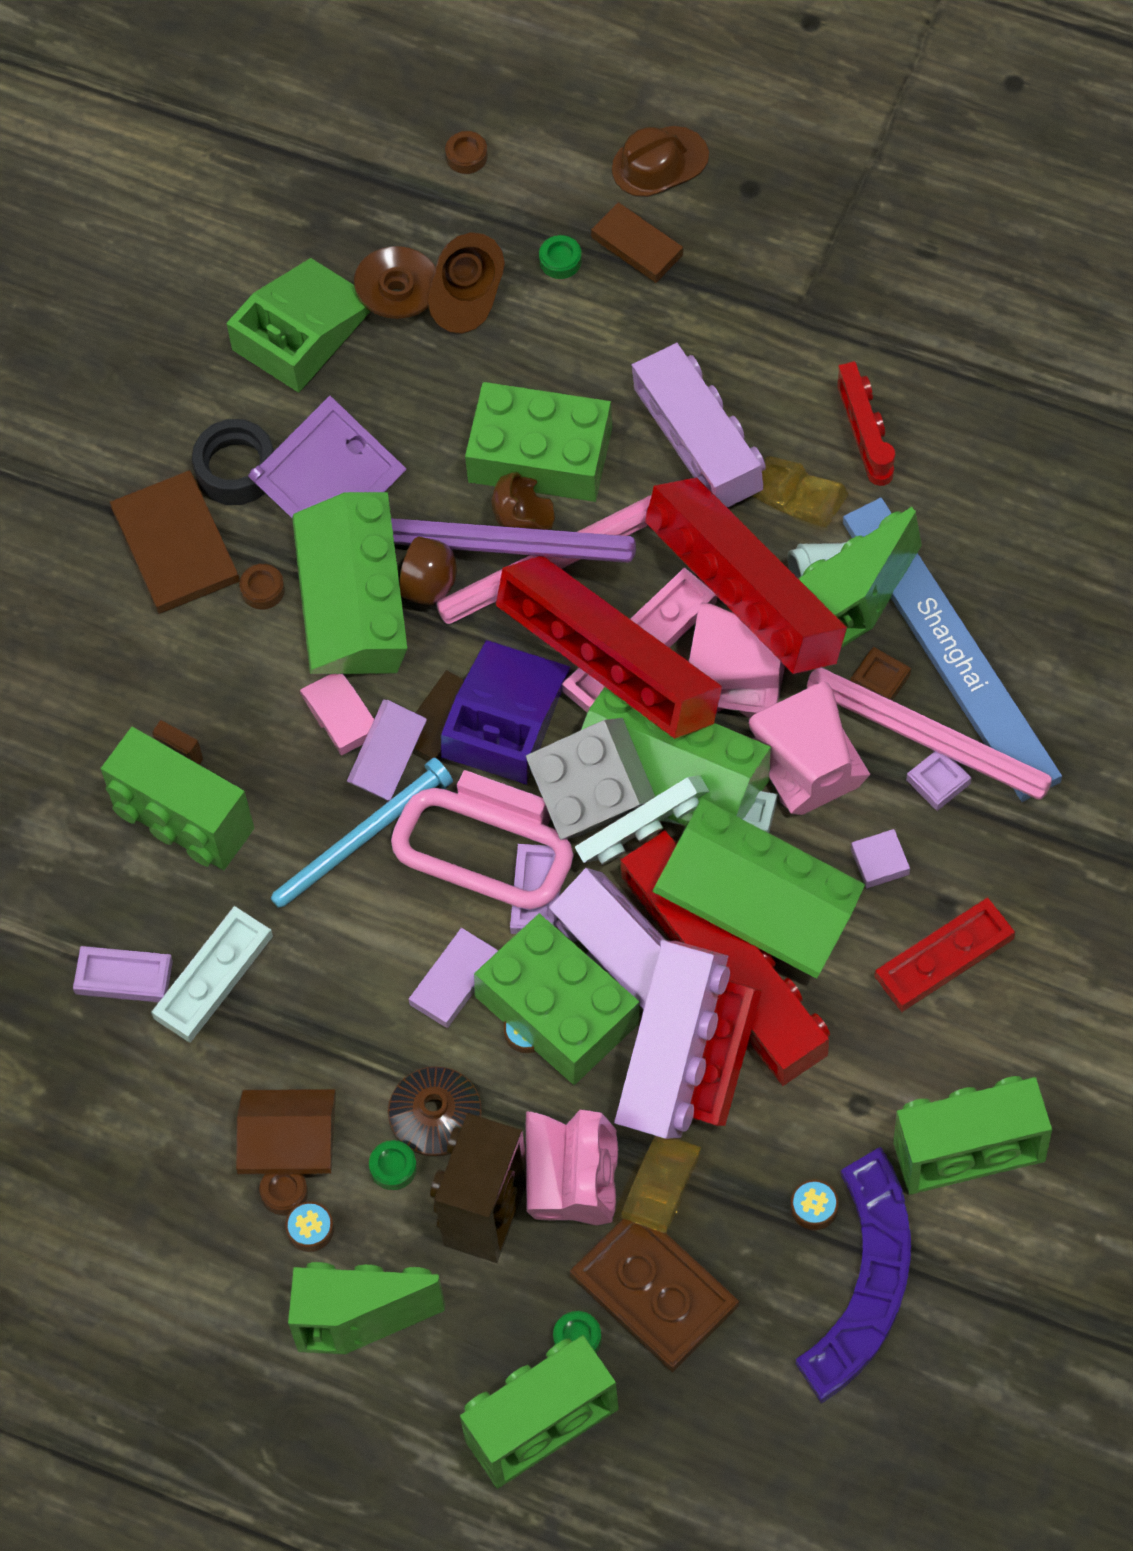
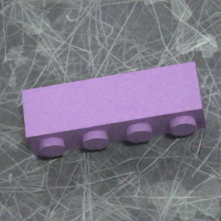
[631,343,766,507]
[549,868,665,1010]
[614,940,730,1139]

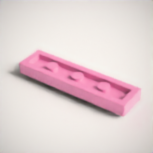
[562,567,717,712]

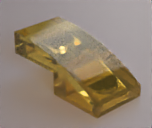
[752,456,849,528]
[621,1136,701,1234]

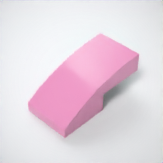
[300,674,374,756]

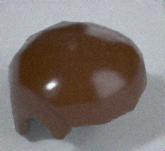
[491,472,555,530]
[400,536,457,605]

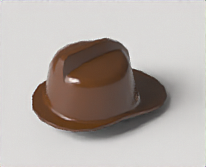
[612,126,709,197]
[427,232,505,333]

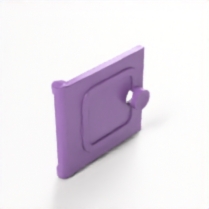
[248,396,406,518]

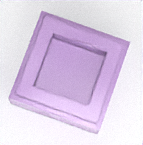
[906,751,971,811]
[851,829,910,889]

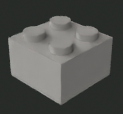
[526,718,655,840]

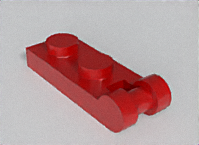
[838,361,895,486]

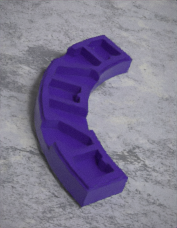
[796,1147,911,1404]

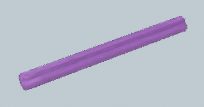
[391,518,636,563]

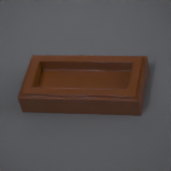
[591,202,683,283]

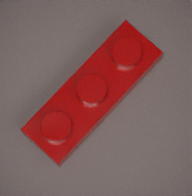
[875,897,1015,1012]
[690,980,762,1126]

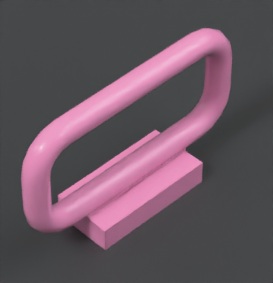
[391,770,573,909]

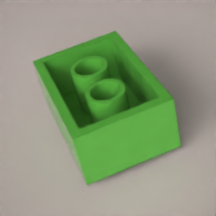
[465,382,612,502]
[100,727,255,871]
[474,913,640,1085]
[893,1076,1052,1195]
[460,1335,619,1489]

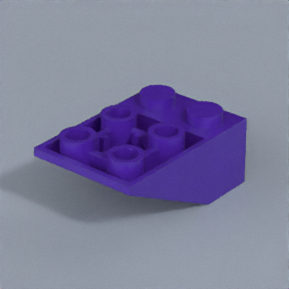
[441,640,570,785]

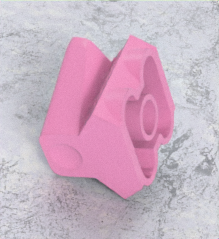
[689,603,785,718]
[749,681,870,815]
[525,1110,618,1226]

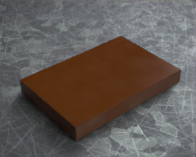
[110,470,240,614]
[570,1206,739,1373]

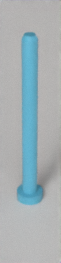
[271,757,453,908]

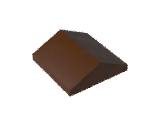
[236,1089,336,1174]

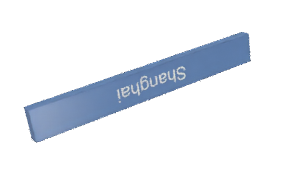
[843,498,1062,802]

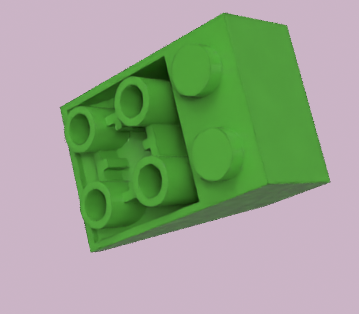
[226,258,371,393]
[798,507,922,648]
[288,1262,445,1354]

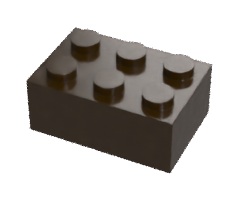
[430,1112,526,1263]

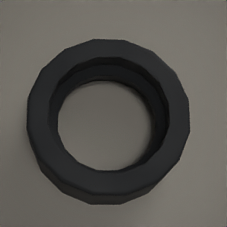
[192,419,274,505]

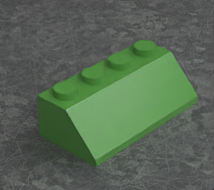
[292,492,407,674]
[581,687,771,826]
[652,798,865,979]

